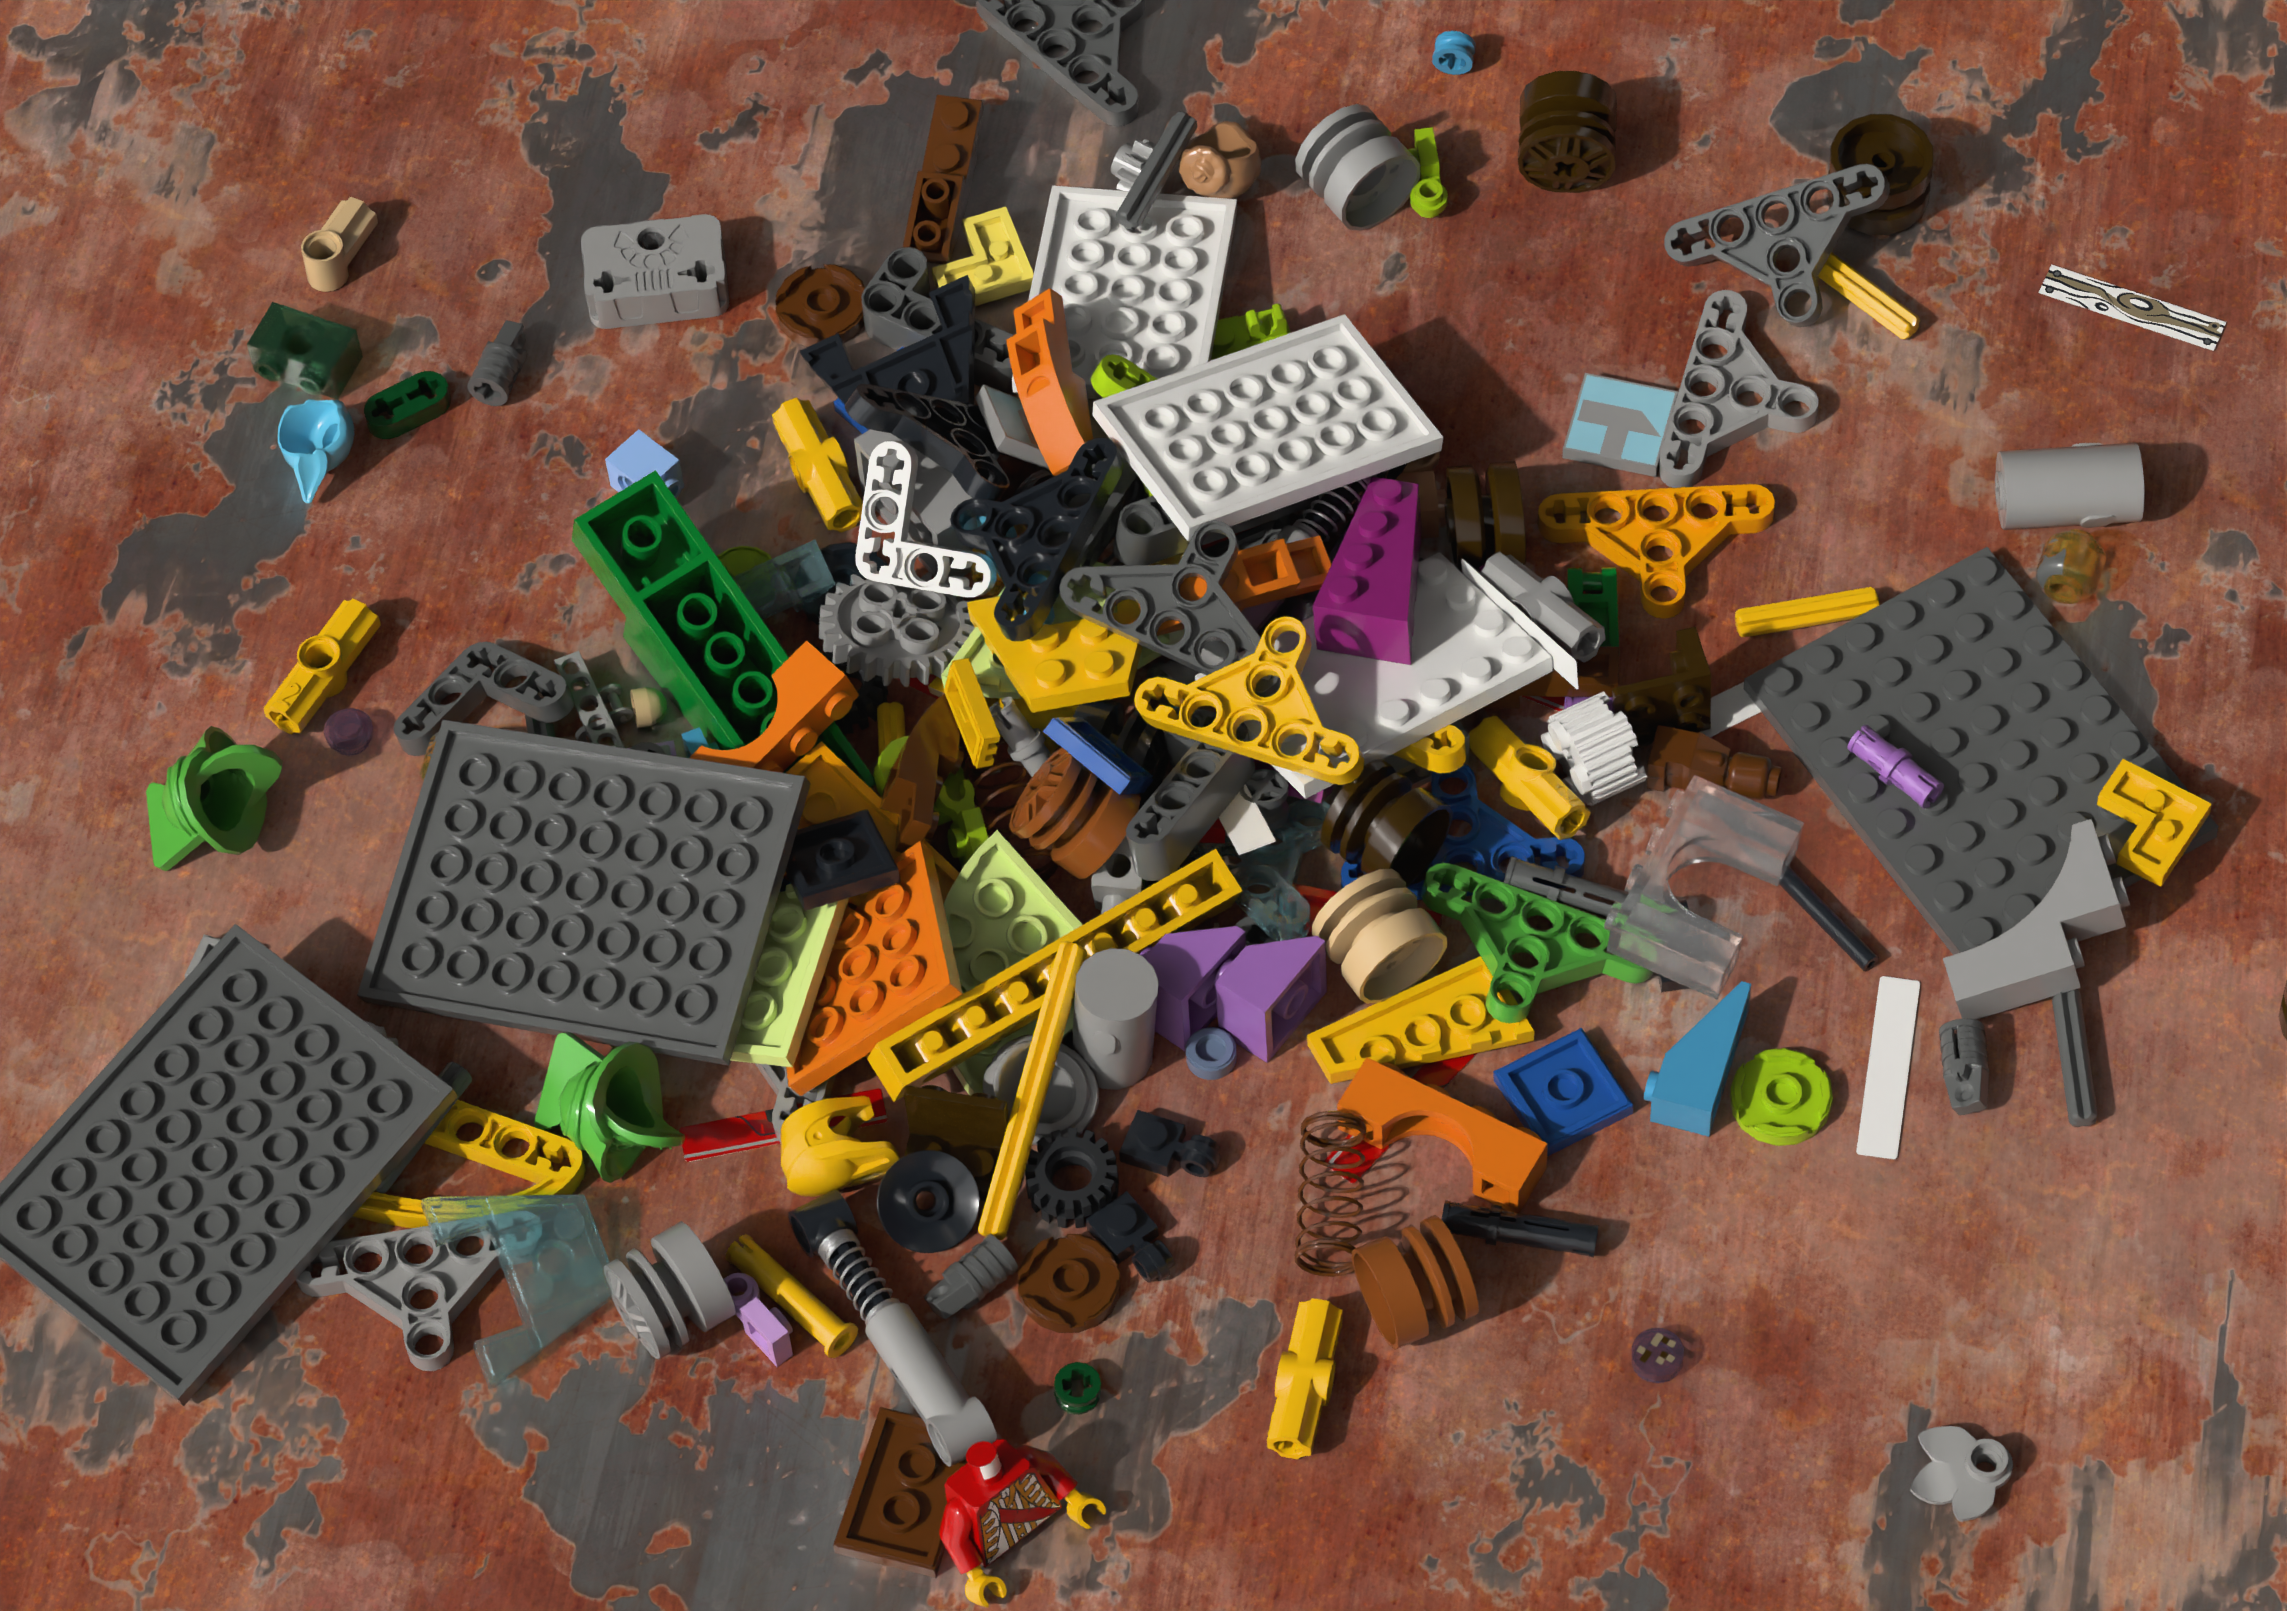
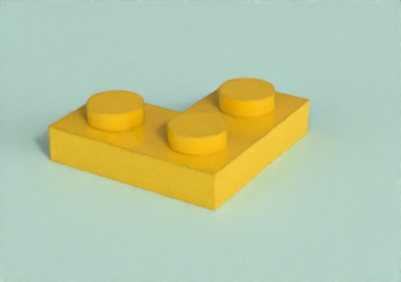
[2097,759,2212,887]

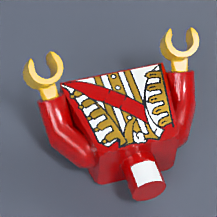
[939,1439,1106,1608]

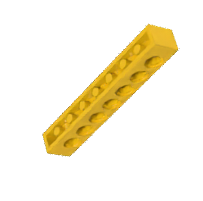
[867,849,1243,1102]

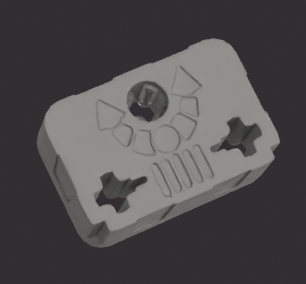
[581,214,729,329]

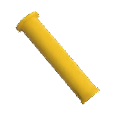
[725,1234,858,1358]

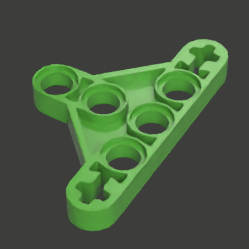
[1421,863,1659,1023]

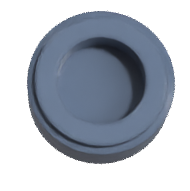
[1185,1027,1237,1080]

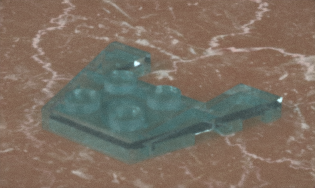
[421,1194,612,1389]

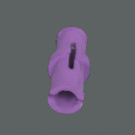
[1847,725,1944,809]

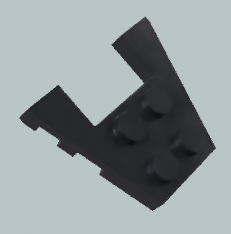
[800,275,975,430]

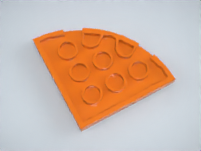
[786,841,963,1096]

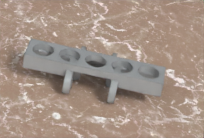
[554,651,634,748]

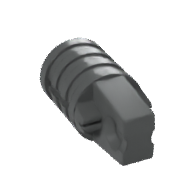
[467,320,527,406]
[1939,1019,1989,1116]
[924,1234,1019,1319]

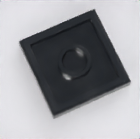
[785,809,900,911]

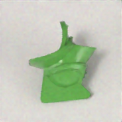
[146,726,283,871]
[534,1032,685,1183]

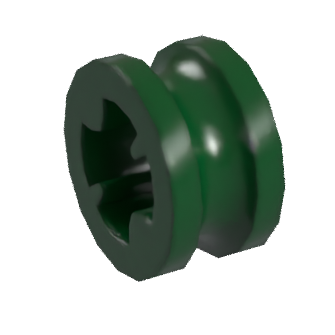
[1054,1362,1101,1415]

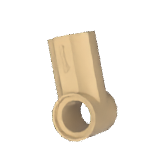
[301,197,378,292]

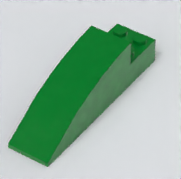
[571,470,876,789]

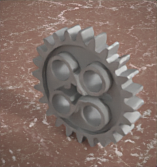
[819,572,975,687]

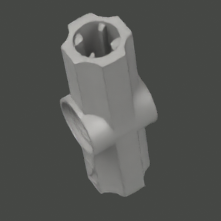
[1479,552,1605,663]

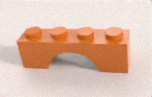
[689,640,859,773]
[1337,1057,1548,1213]

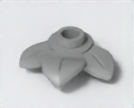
[1910,1426,2013,1522]

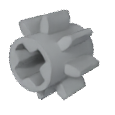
[1111,139,1156,191]

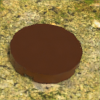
[775,264,865,347]
[1018,1234,1120,1333]

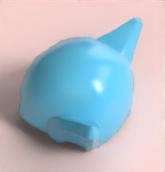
[278,399,354,504]

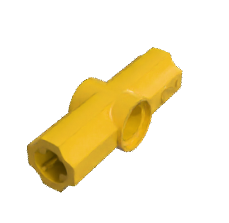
[772,397,863,533]
[263,598,381,735]
[1469,716,1591,840]
[1267,1298,1343,1459]

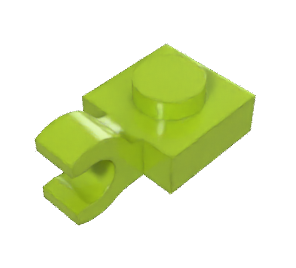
[935,779,988,869]

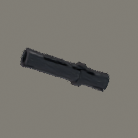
[1442,1200,1599,1258]

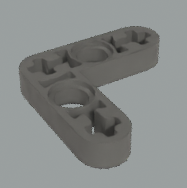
[393,641,574,756]

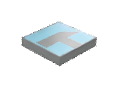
[1563,373,1678,477]
[975,385,1050,470]

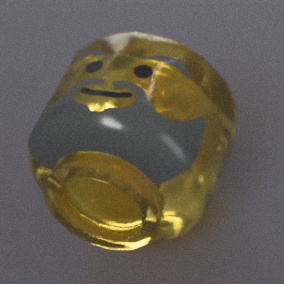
[2036,529,2106,604]

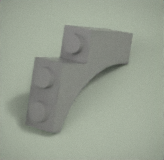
[1943,819,2130,1020]

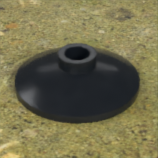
[877,1150,979,1253]

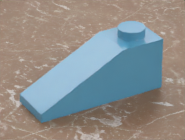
[1644,981,1751,1137]

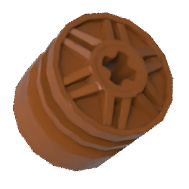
[1009,747,1141,879]
[1352,1215,1479,1350]

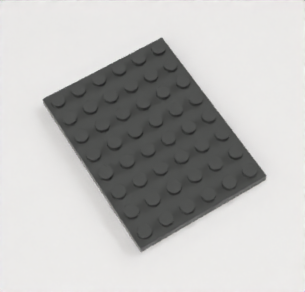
[1743,547,2219,955]
[357,720,811,1066]
[0,924,458,1406]

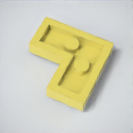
[932,206,1034,306]

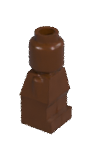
[1647,725,1782,800]

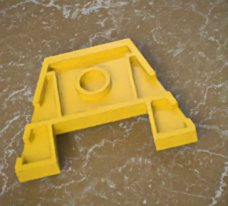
[967,589,1142,713]

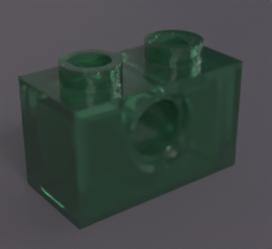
[247,302,363,400]

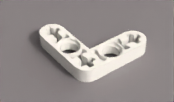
[856,440,997,597]

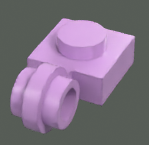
[724,1273,793,1367]

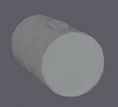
[1995,443,2144,530]
[1072,948,1158,1090]

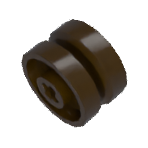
[1827,114,1933,235]
[1445,461,1526,572]

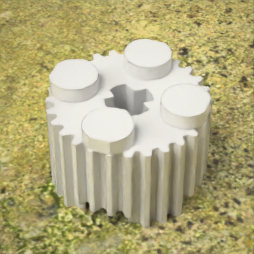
[1541,691,1647,806]

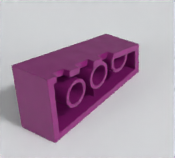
[1313,477,1422,665]

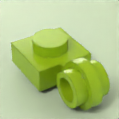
[1407,127,1448,218]

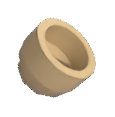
[630,687,667,728]

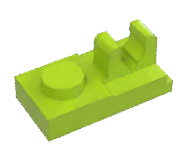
[1211,304,1291,360]

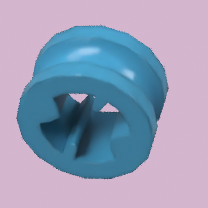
[1432,31,1476,75]

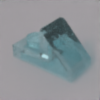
[732,540,836,620]

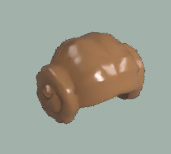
[1178,121,1262,199]

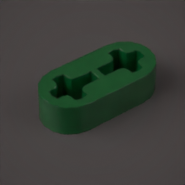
[364,371,451,439]

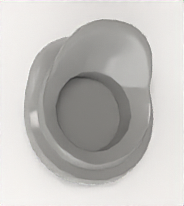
[983,1035,1099,1146]

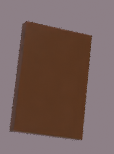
[833,1407,967,1578]

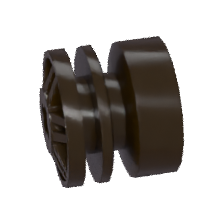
[1518,71,1617,193]
[1320,759,1453,888]

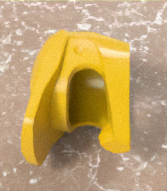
[781,1096,899,1197]

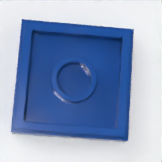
[1043,717,1154,795]
[1493,1028,1633,1157]

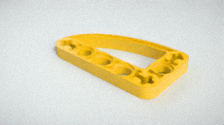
[353,1100,586,1228]

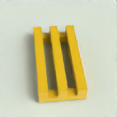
[944,658,1000,769]

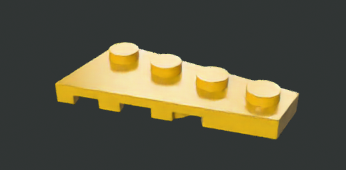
[1307,956,1534,1084]

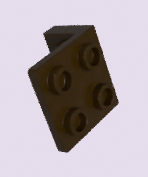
[1612,627,1711,748]
[904,1085,1009,1201]

